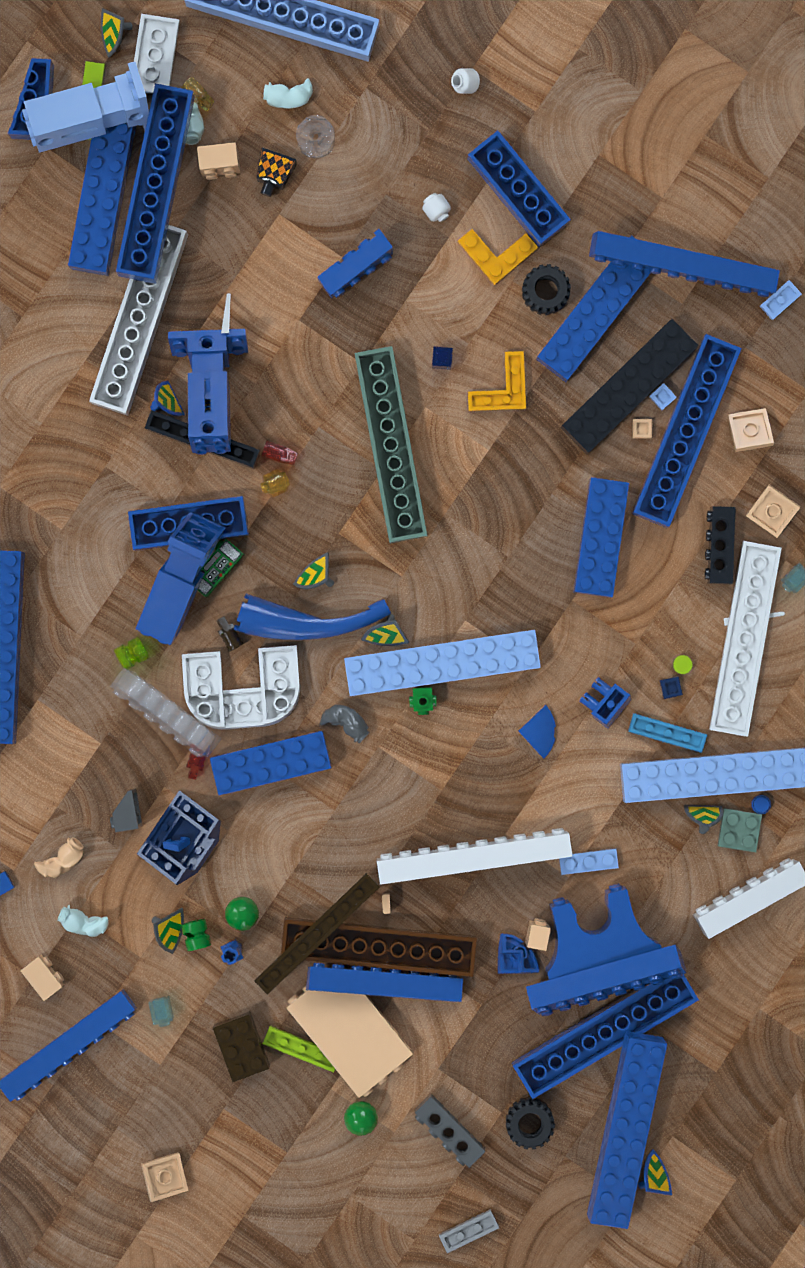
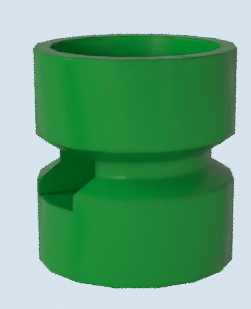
[181,919,211,951]

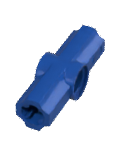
[220,940,244,965]

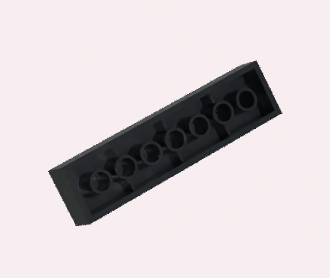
[560,319,699,455]

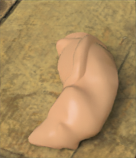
[34,837,84,878]

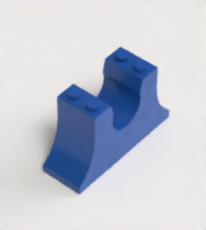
[545,883,661,980]

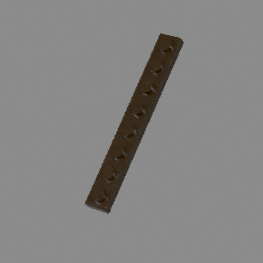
[254,873,380,995]

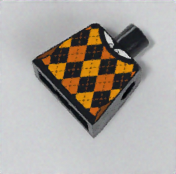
[256,147,297,197]

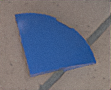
[518,705,556,759]
[498,933,539,974]

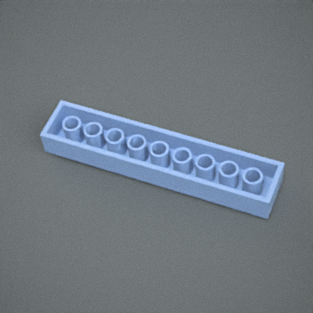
[184,0,380,62]
[344,630,541,696]
[620,747,805,803]

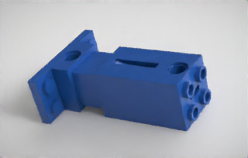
[168,329,248,455]
[136,512,225,645]

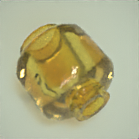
[260,469,290,498]

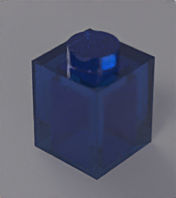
[432,346,453,370]

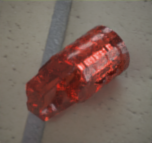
[262,440,298,465]
[186,744,209,780]

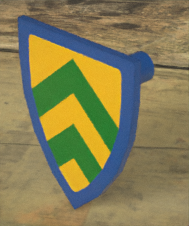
[150,381,185,416]
[638,1149,672,1196]

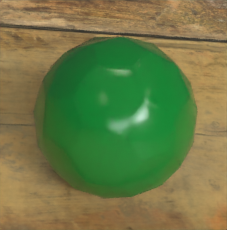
[225,896,259,931]
[344,1101,378,1136]

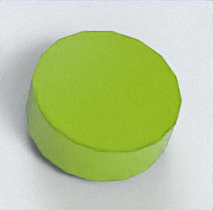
[673,655,692,674]

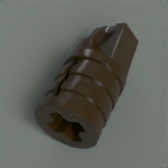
[217,617,244,652]

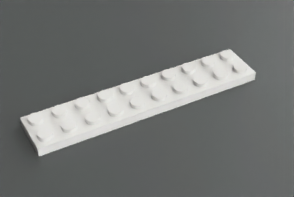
[709,541,781,737]

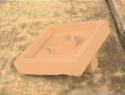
[728,408,774,452]
[746,484,800,538]
[141,1152,188,1202]

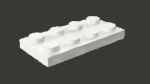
[134,14,180,94]

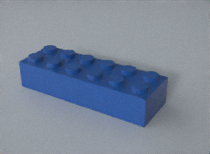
[467,130,571,248]
[573,477,629,598]
[128,496,249,551]
[210,730,332,796]

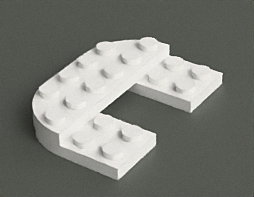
[182,645,300,730]

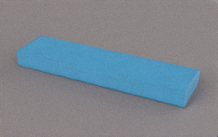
[628,713,707,753]

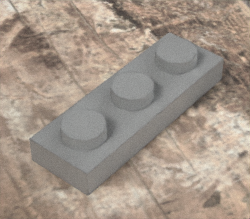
[439,1209,499,1253]

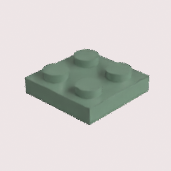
[717,808,762,852]

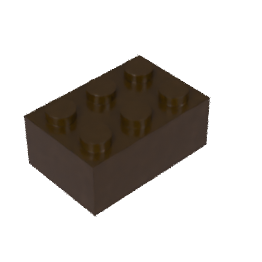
[213,1011,270,1082]

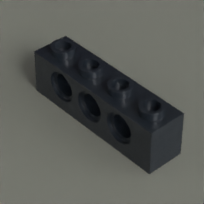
[704,506,736,585]

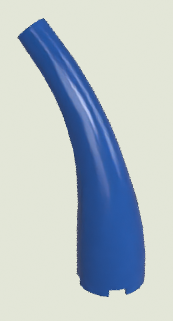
[234,593,391,640]

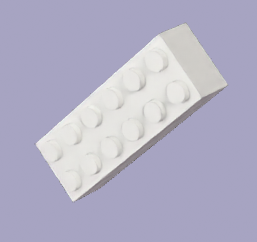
[693,858,805,939]

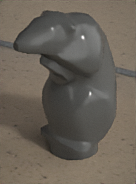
[320,705,370,744]

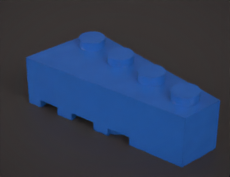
[8,58,54,140]
[317,229,393,298]

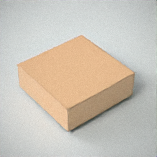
[632,419,652,439]
[382,892,391,914]

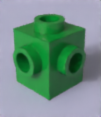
[409,687,437,715]

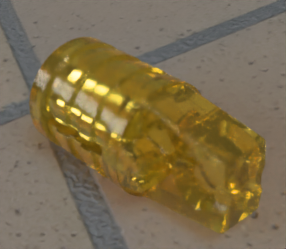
[181,77,214,111]

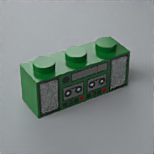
[198,539,245,598]

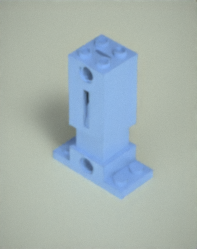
[22,62,149,153]

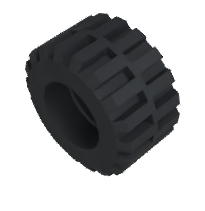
[522,264,571,316]
[506,1097,555,1150]

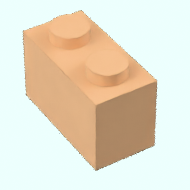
[525,918,551,951]
[21,954,65,1001]

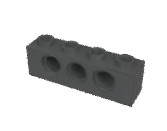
[415,1094,486,1168]

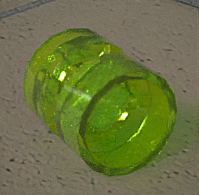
[114,636,149,671]

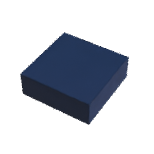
[659,676,683,699]

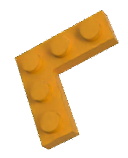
[457,229,538,286]
[468,351,526,412]

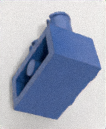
[579,677,632,729]

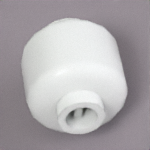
[451,68,480,94]
[422,193,451,222]

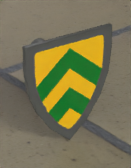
[101,8,132,57]
[293,552,334,589]
[361,614,409,646]
[684,805,723,834]
[152,908,184,954]

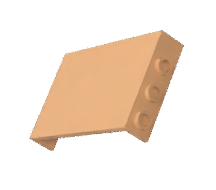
[286,964,413,1098]

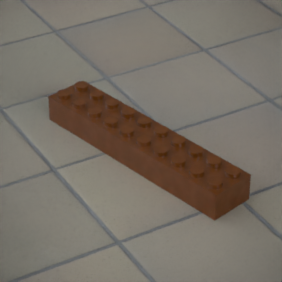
[281,917,477,977]

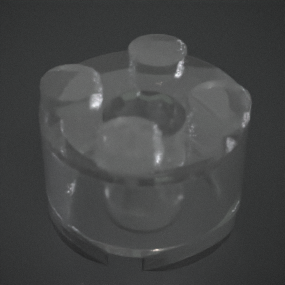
[296,115,335,158]

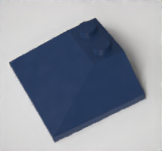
[137,790,221,885]

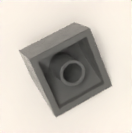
[110,788,143,833]

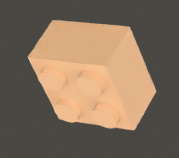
[197,142,241,180]

